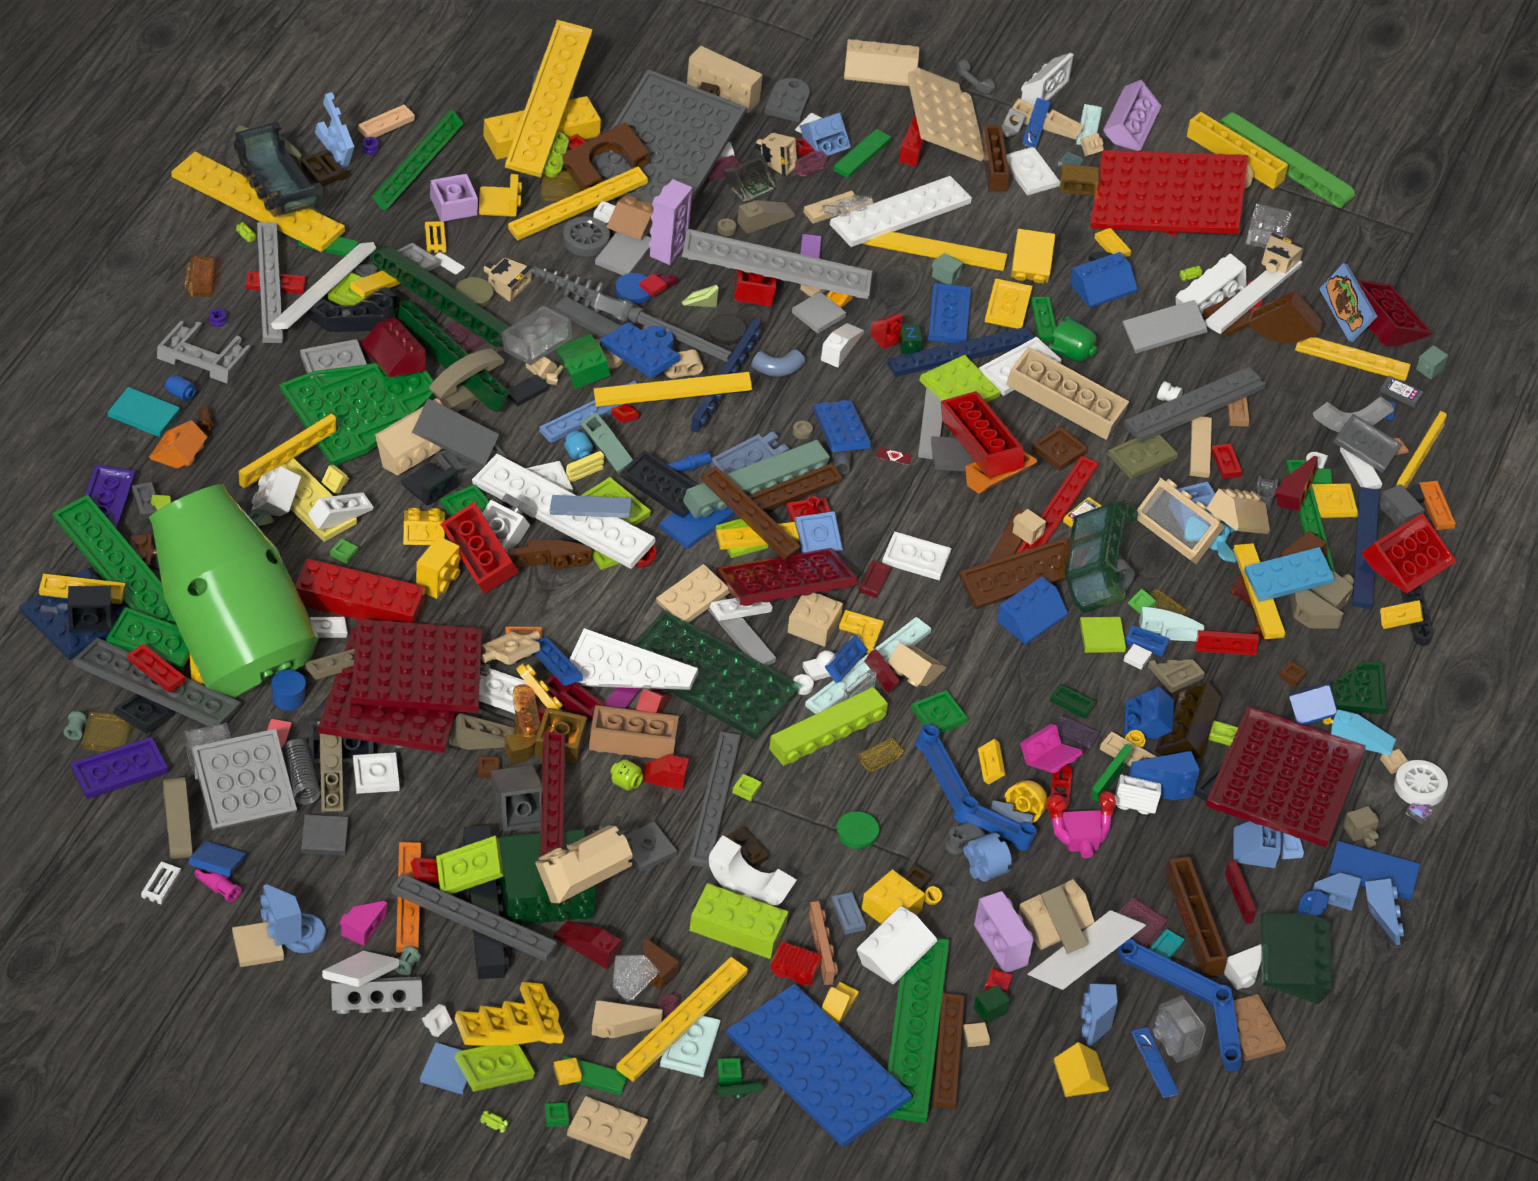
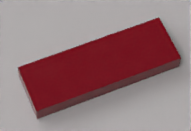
[1225,860,1256,924]

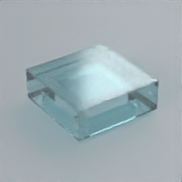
[1058,152,1083,167]

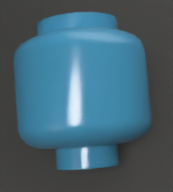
[564,431,593,460]

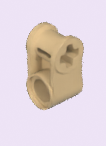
[665,350,703,378]

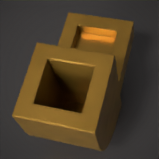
[504,715,538,765]

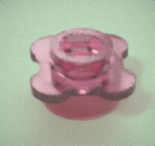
[657,994,679,1017]

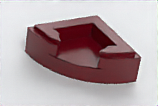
[655,273,678,289]

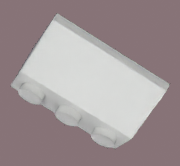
[1021,53,1073,106]
[857,906,937,984]

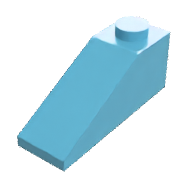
[1331,710,1396,756]

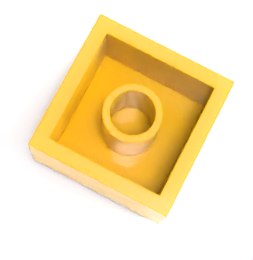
[416,536,461,599]
[862,869,925,924]

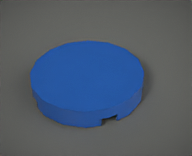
[615,273,651,304]

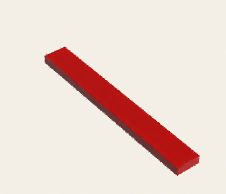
[1015,456,1099,554]

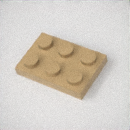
[656,564,730,627]
[567,1096,648,1159]

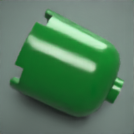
[1049,316,1098,363]

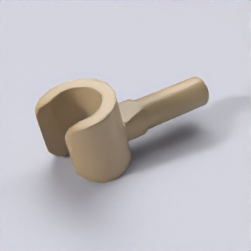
[546,365,564,385]

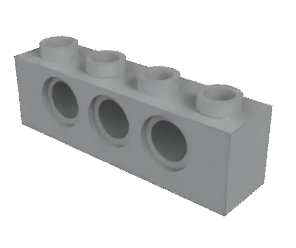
[331,977,422,1014]

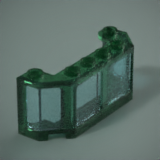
[1064,500,1138,614]

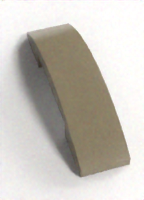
[429,349,504,400]

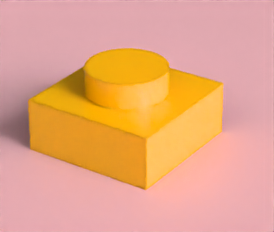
[554,1058,582,1085]

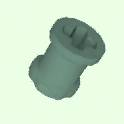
[64,712,87,740]
[395,946,421,976]

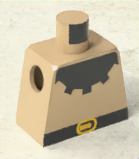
[755,133,797,176]
[1262,233,1304,273]
[484,258,532,301]

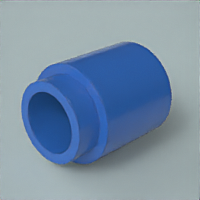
[165,375,196,401]

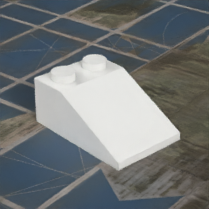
[483,500,530,553]

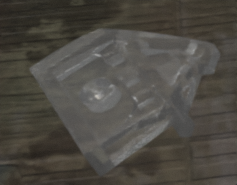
[613,955,660,1003]

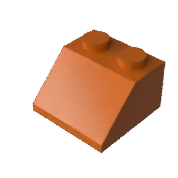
[149,420,207,468]

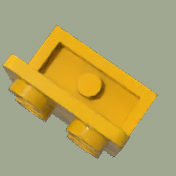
[479,174,522,217]

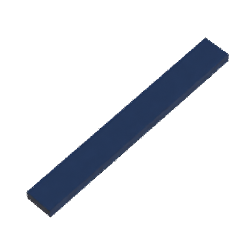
[1352,487,1379,609]

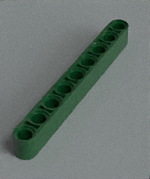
[370,246,513,347]
[395,301,509,412]

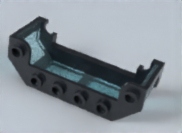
[233,122,323,217]

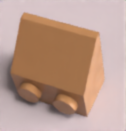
[606,196,654,240]

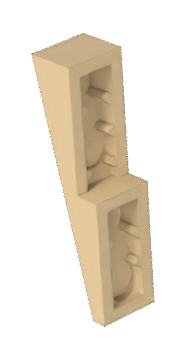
[1010,98,1084,139]

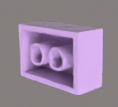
[974,891,1034,973]

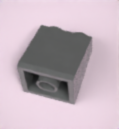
[491,765,542,831]

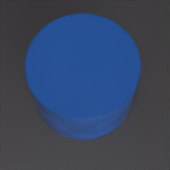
[272,670,306,711]

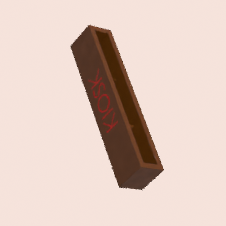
[1166,856,1228,977]

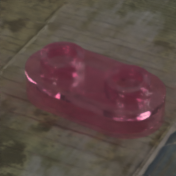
[794,151,827,176]

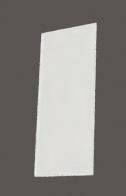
[1028,910,1146,990]

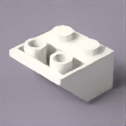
[251,466,301,516]

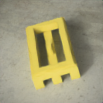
[566,451,604,483]

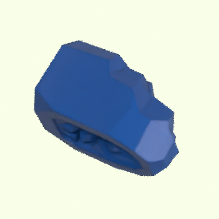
[1298,890,1328,925]

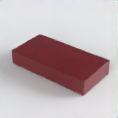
[858,560,891,598]
[864,649,900,693]

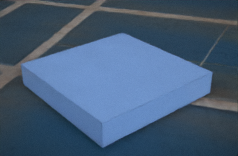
[795,511,843,553]
[420,1043,468,1095]

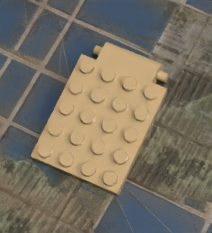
[908,68,984,161]

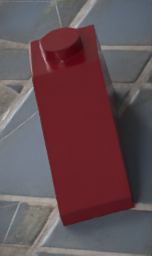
[1275,456,1318,512]
[554,921,621,970]

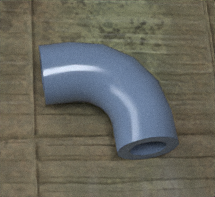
[751,350,805,377]

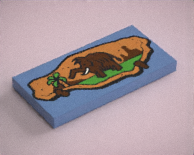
[1319,263,1377,342]

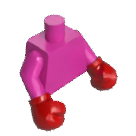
[1046,791,1117,859]

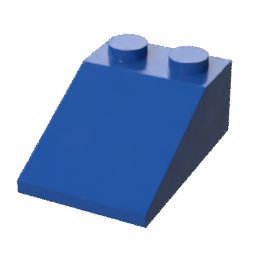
[1128,751,1200,800]

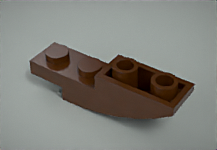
[508,539,591,569]

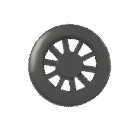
[562,217,610,257]

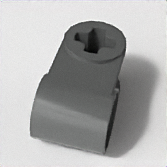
[1255,475,1278,511]
[945,822,986,855]

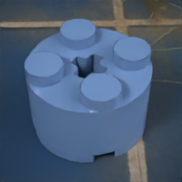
[963,833,1011,882]

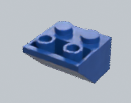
[1124,687,1174,739]

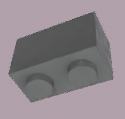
[1379,484,1425,527]

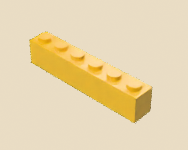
[1187,112,1288,189]

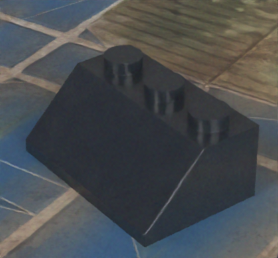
[309,718,373,763]

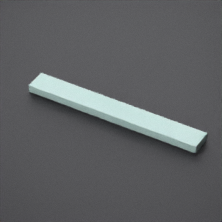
[805,617,931,714]

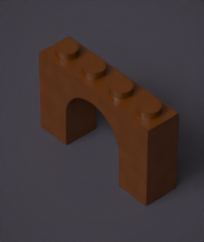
[562,122,650,191]

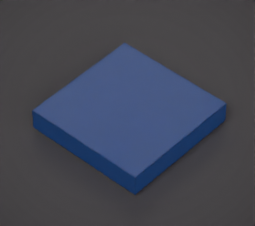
[189,841,246,877]

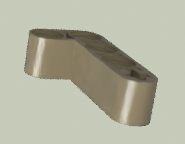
[163,777,192,859]

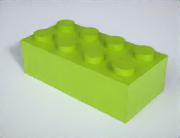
[690,883,788,959]

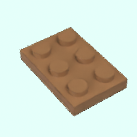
[1233,994,1286,1061]

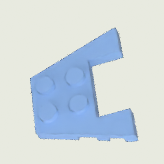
[315,92,354,168]

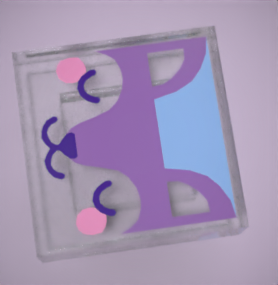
[1406,802,1436,825]

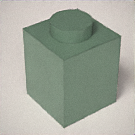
[932,253,963,285]
[1416,345,1448,379]

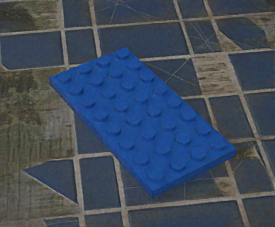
[727,984,911,1148]

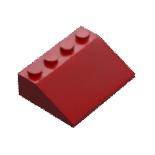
[1361,513,1457,593]

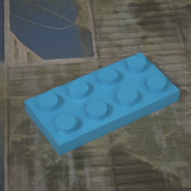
[1244,547,1334,602]

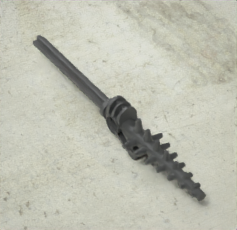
[532,266,732,362]

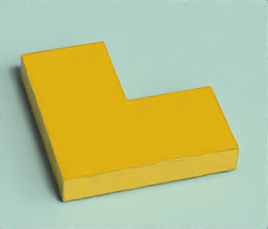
[839,610,884,653]

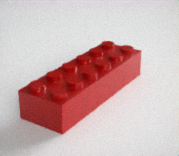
[941,391,1024,478]
[295,559,425,624]

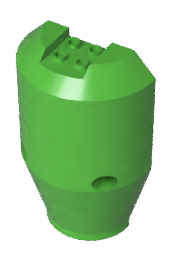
[149,484,319,699]

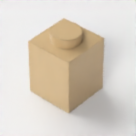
[1013,509,1046,545]

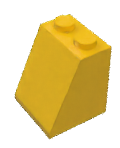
[1011,229,1055,283]

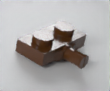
[131,534,157,570]

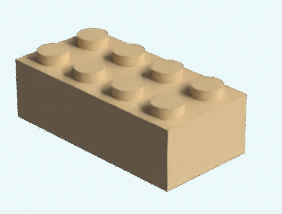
[687,46,763,113]

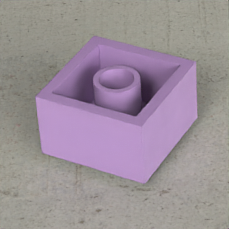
[430,174,478,222]

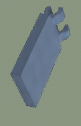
[710,432,789,475]

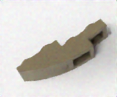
[320,734,343,812]

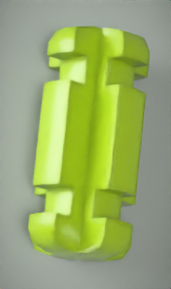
[236,222,256,243]
[1179,266,1202,281]
[481,1111,509,1133]

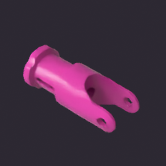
[195,869,242,903]

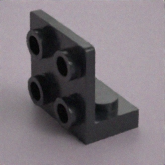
[401,463,458,506]

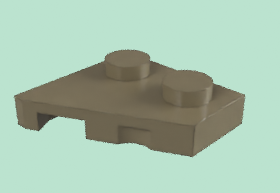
[1148,659,1205,693]

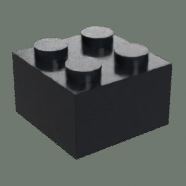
[67,586,112,633]

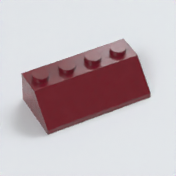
[361,318,426,377]

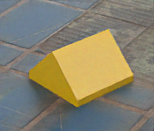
[1054,1042,1109,1097]

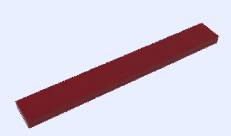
[540,731,565,857]

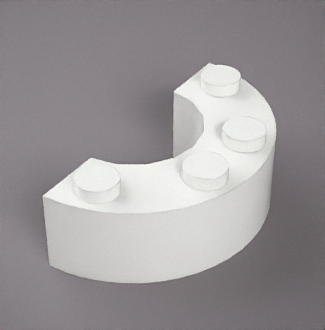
[709,835,796,906]

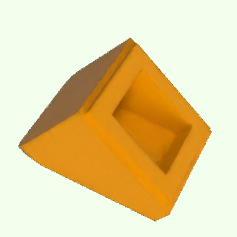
[826,291,853,308]

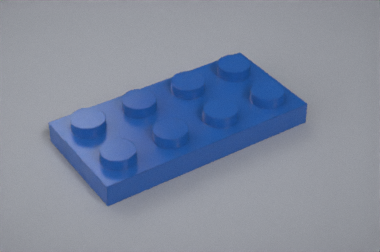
[813,400,870,452]

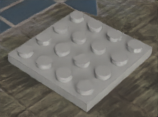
[191,729,297,831]

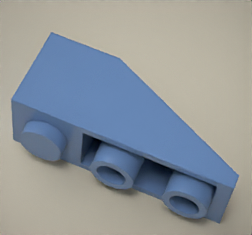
[1365,878,1404,945]

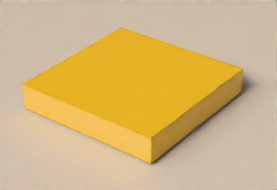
[1312,484,1358,518]

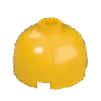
[1005,780,1047,823]

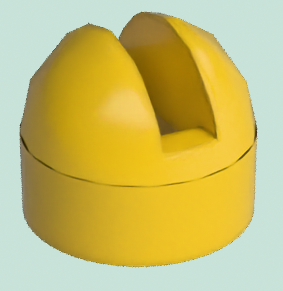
[924,886,942,905]

